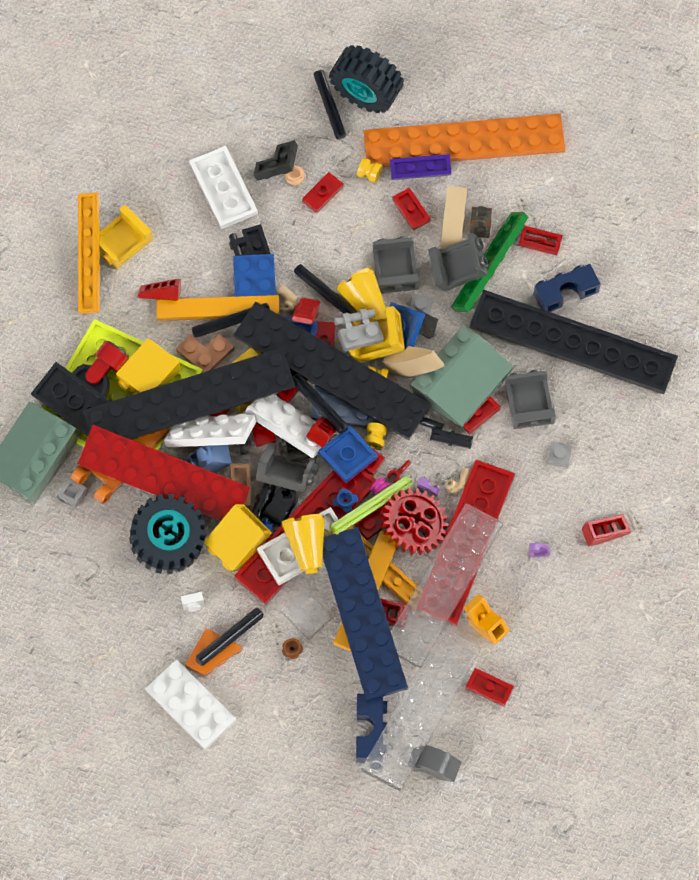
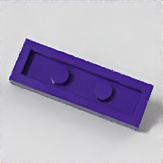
[390,154,451,180]

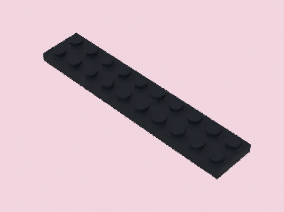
[469,290,678,395]
[233,301,431,440]
[83,348,296,440]

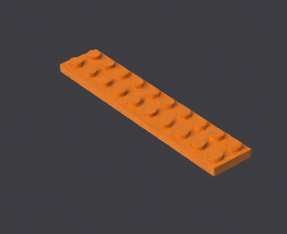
[364,113,565,167]

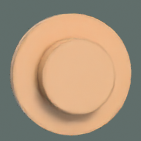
[285,165,305,185]

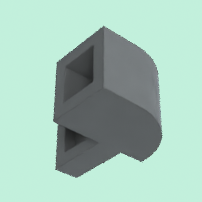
[407,745,462,782]

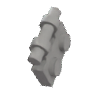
[334,309,384,352]

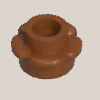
[282,638,303,659]

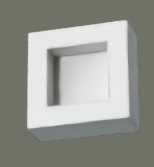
[181,592,205,612]

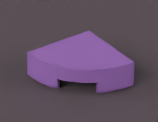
[418,477,440,497]
[528,543,550,558]

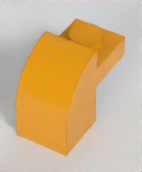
[464,594,510,645]

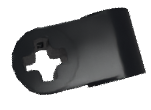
[263,487,298,527]

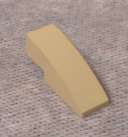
[440,186,467,250]
[382,346,444,377]

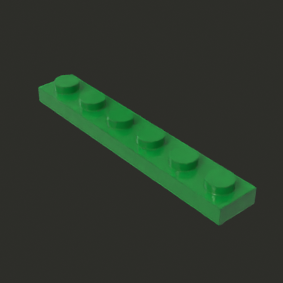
[451,212,529,313]

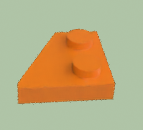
[185,628,243,677]

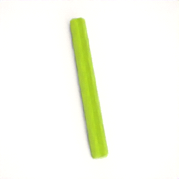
[330,476,413,535]

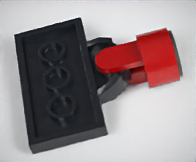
[31,340,129,437]

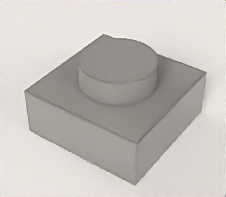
[410,293,433,319]
[548,442,572,468]
[57,478,88,507]

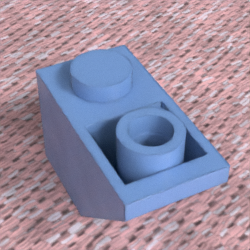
[182,445,232,473]

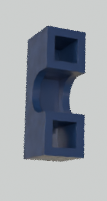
[533,264,601,312]
[356,694,387,763]

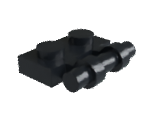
[229,224,271,256]

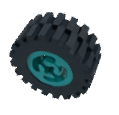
[329,45,404,113]
[129,494,206,574]

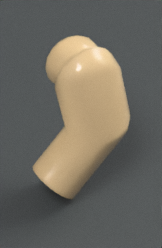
[277,285,297,313]
[445,468,471,493]

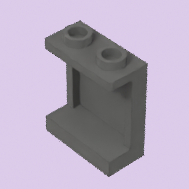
[428,233,488,292]
[373,236,419,294]
[505,369,556,430]
[256,443,319,493]

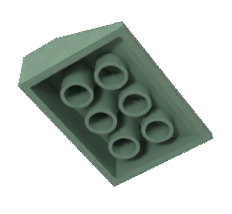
[411,326,514,428]
[0,401,81,503]

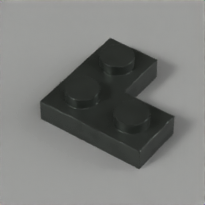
[253,140,298,181]

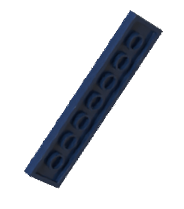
[323,527,408,702]

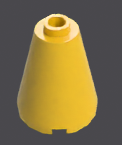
[337,267,386,317]
[282,514,325,575]

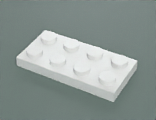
[189,146,258,229]
[245,394,336,458]
[164,414,256,447]
[257,507,338,586]
[145,660,237,751]

